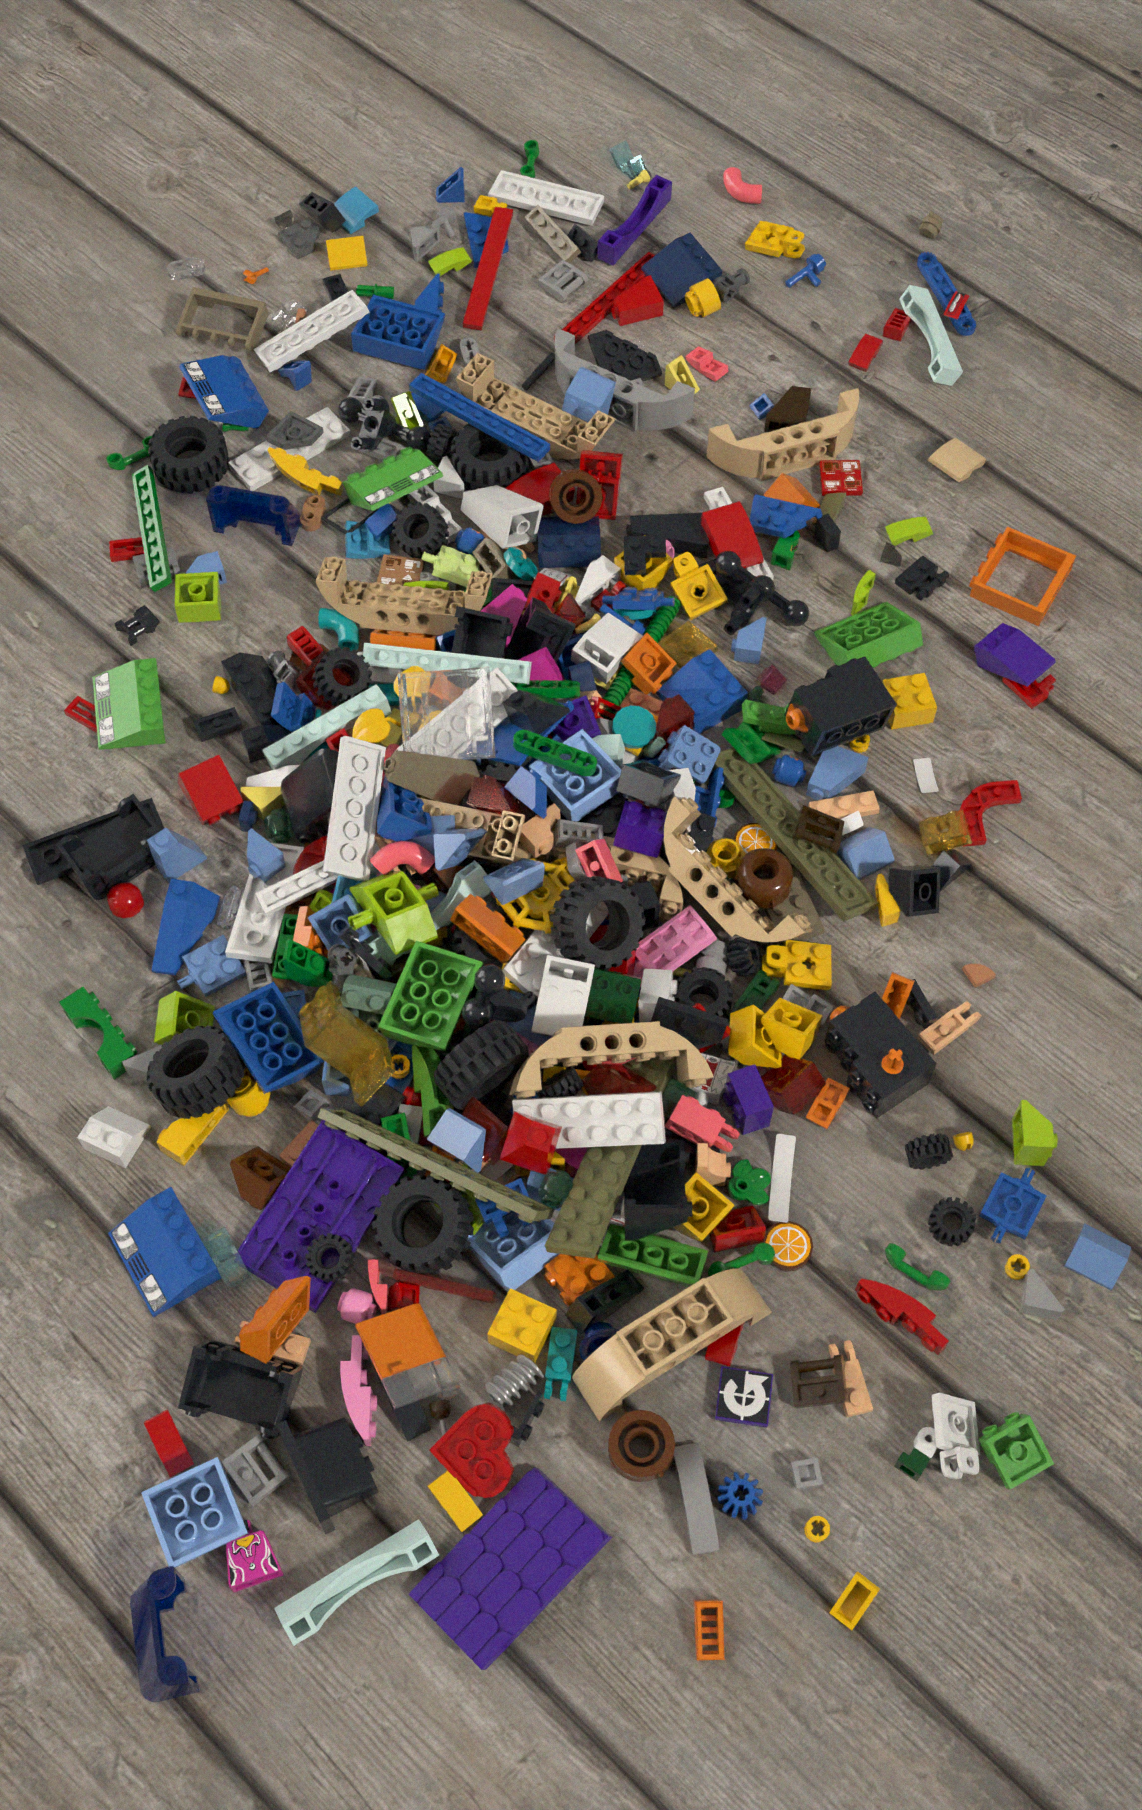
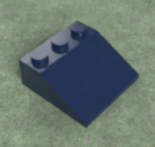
[641,232,723,308]
[538,516,601,568]

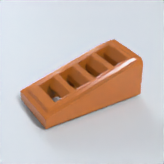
[693,1599,725,1660]

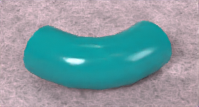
[318,608,360,651]

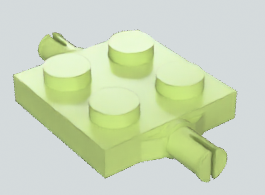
[421,545,480,587]

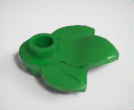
[728,1159,771,1205]

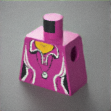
[226,1520,284,1593]

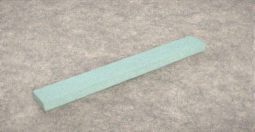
[363,643,532,684]

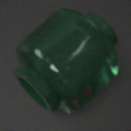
[264,809,294,844]
[538,1170,574,1210]

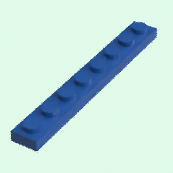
[409,373,550,462]

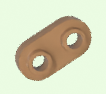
[300,495,326,532]

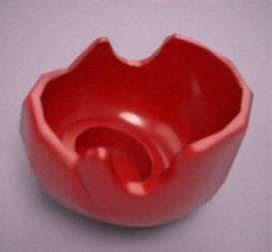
[107,882,144,918]

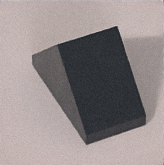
[931,850,972,892]

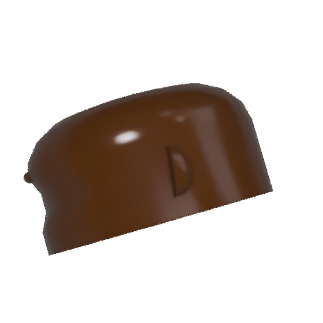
[549,469,602,524]
[734,848,793,908]
[608,1410,675,1482]

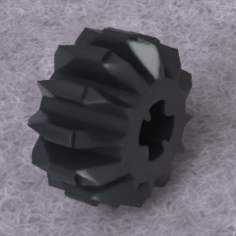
[726,937,762,977]

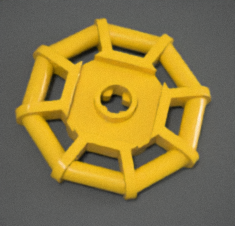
[496,858,575,934]

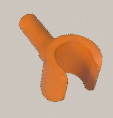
[243,267,269,284]

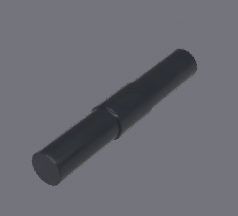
[522,352,555,390]

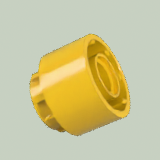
[685,278,721,318]
[706,838,745,883]
[226,1068,270,1117]

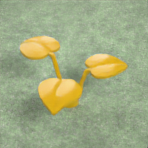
[352,666,442,743]

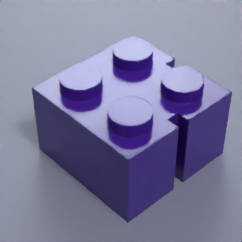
[613,801,667,858]
[722,1064,774,1135]

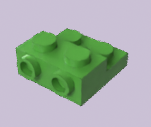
[978,1412,1054,1490]

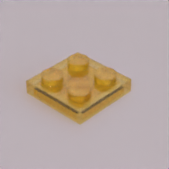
[658,620,718,669]

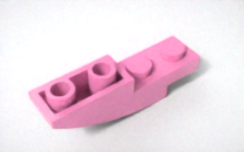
[340,1335,377,1446]

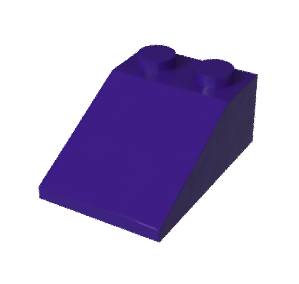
[974,623,1056,686]

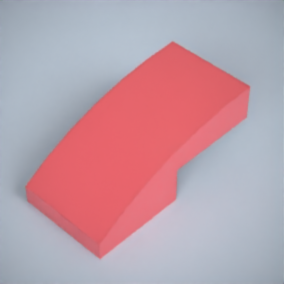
[685,346,729,382]
[368,1260,389,1315]

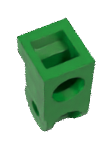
[771,531,800,571]

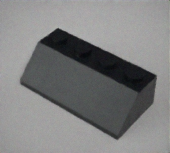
[221,652,281,726]

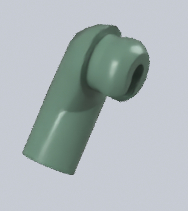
[643,737,666,758]

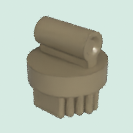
[919,210,944,239]

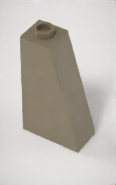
[383,750,480,805]

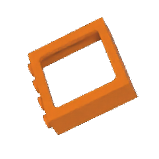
[969,527,1076,626]

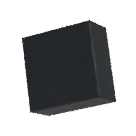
[814,513,841,552]

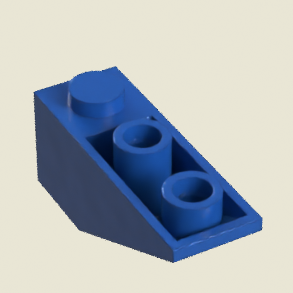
[415,274,444,312]

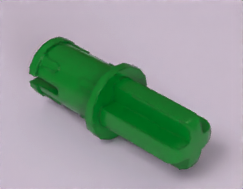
[356,284,394,299]

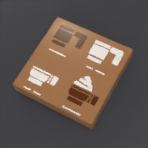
[377,554,425,586]

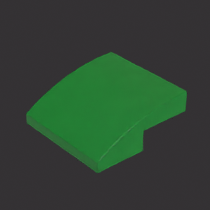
[721,722,782,764]

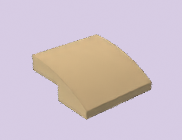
[928,438,986,482]

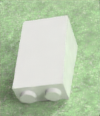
[460,485,543,549]

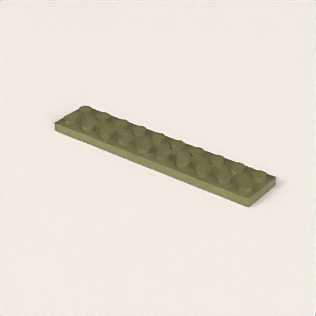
[712,748,878,922]
[545,1056,676,1259]
[318,1108,555,1223]

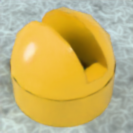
[212,676,230,694]
[953,1132,974,1151]

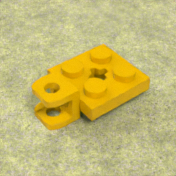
[745,220,805,258]
[670,552,728,621]
[761,940,832,990]

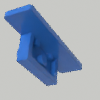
[694,767,724,843]

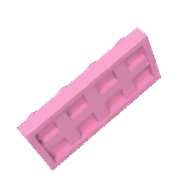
[634,905,717,992]

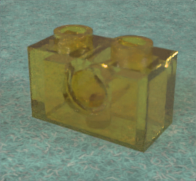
[918,810,972,855]

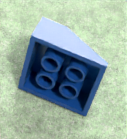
[656,649,748,734]

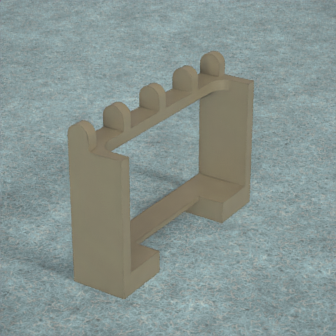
[176,287,269,352]

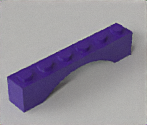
[598,175,672,266]

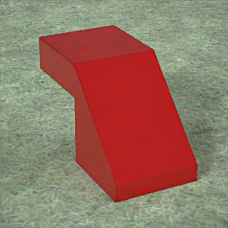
[144,1409,194,1477]

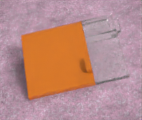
[355,1304,461,1409]

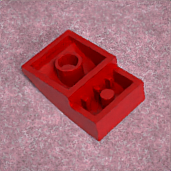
[576,450,623,520]
[505,463,575,516]
[701,501,764,568]

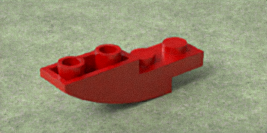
[855,1279,949,1355]

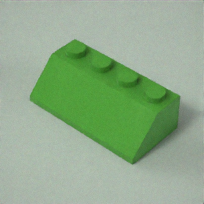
[598,1223,708,1287]

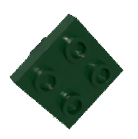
[585,968,642,1024]

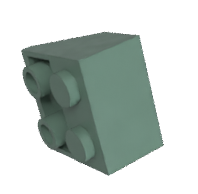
[337,974,397,1038]

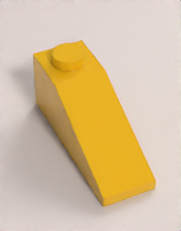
[157,1101,229,1166]

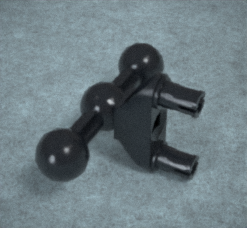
[338,395,431,453]
[715,550,810,635]
[450,963,538,1051]

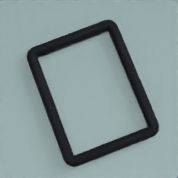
[322,497,379,534]

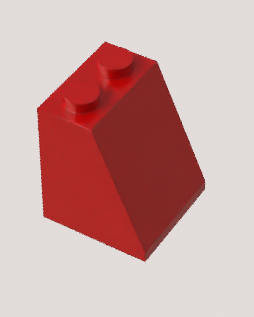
[178,755,244,826]

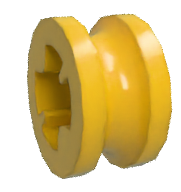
[849,735,870,753]
[388,1054,410,1079]
[1005,1254,1030,1280]
[804,1516,830,1543]

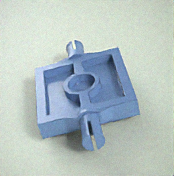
[177,935,247,997]

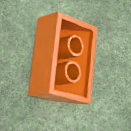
[370,629,440,651]
[450,894,526,964]
[239,1276,311,1364]

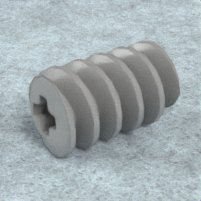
[485,1354,544,1412]

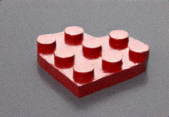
[429,1403,514,1498]

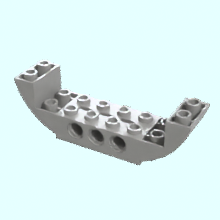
[555,328,695,432]

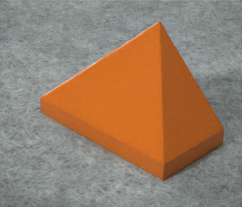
[882,972,915,1019]

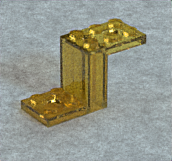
[299,980,395,1106]

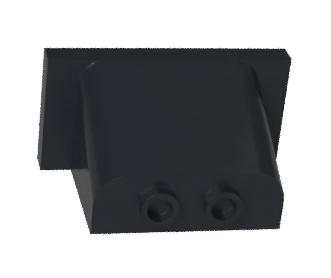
[504,597,575,663]
[276,1417,379,1534]

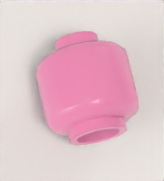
[337,1288,377,1324]

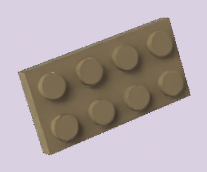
[755,855,825,946]

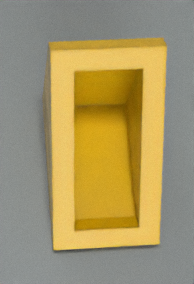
[829,1571,880,1630]

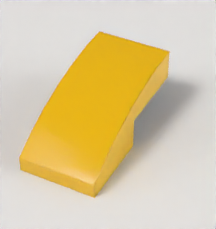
[427,1470,483,1532]

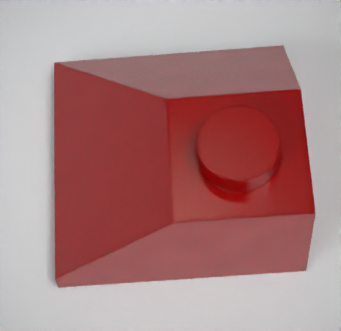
[500,1111,562,1175]

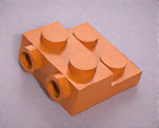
[620,633,677,695]
[293,906,328,958]
[543,1254,615,1307]

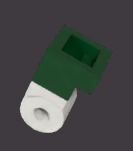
[894,1427,937,1482]

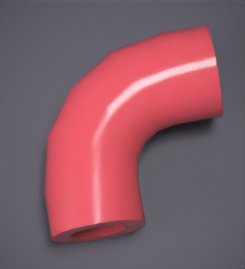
[723,167,762,204]
[370,841,435,875]

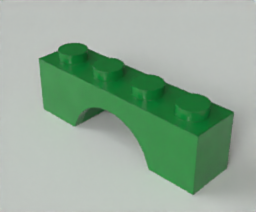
[59,986,138,1080]

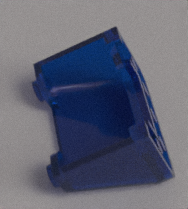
[206,485,301,546]
[130,1566,200,1702]

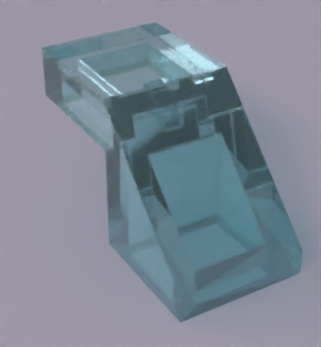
[609,140,647,180]
[202,1227,251,1289]

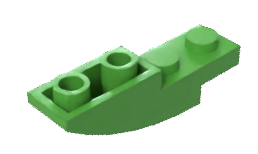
[742,700,796,735]
[412,1045,454,1137]

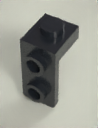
[510,1392,545,1447]

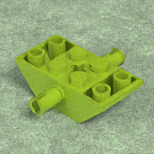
[348,871,439,955]

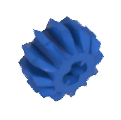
[718,1472,763,1520]

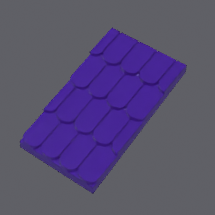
[233,1119,405,1313]
[408,1467,612,1670]

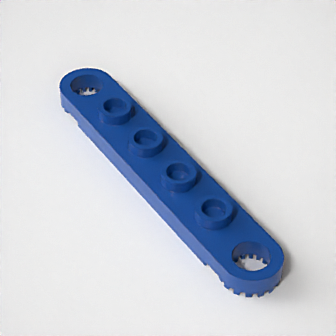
[917,252,976,336]

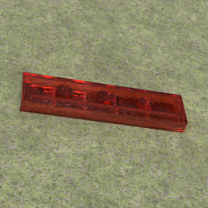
[393,1269,496,1303]

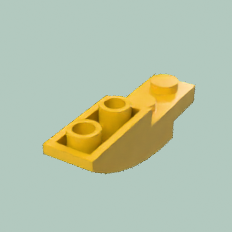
[267,447,344,496]

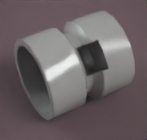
[696,940,728,976]

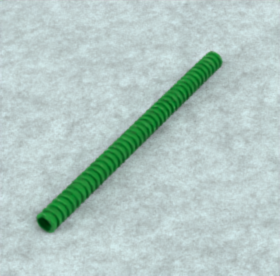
[547,596,682,806]

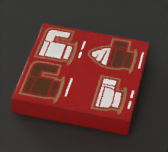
[819,460,863,496]

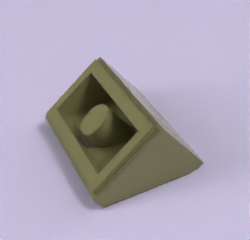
[812,492,846,526]

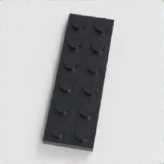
[22,798,165,885]

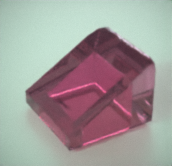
[754,665,787,695]

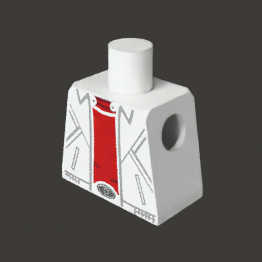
[686,1053,736,1108]

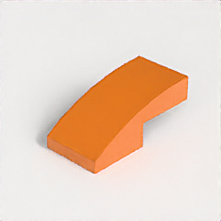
[805,1077,850,1129]

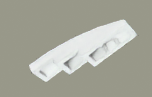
[406,485,462,544]

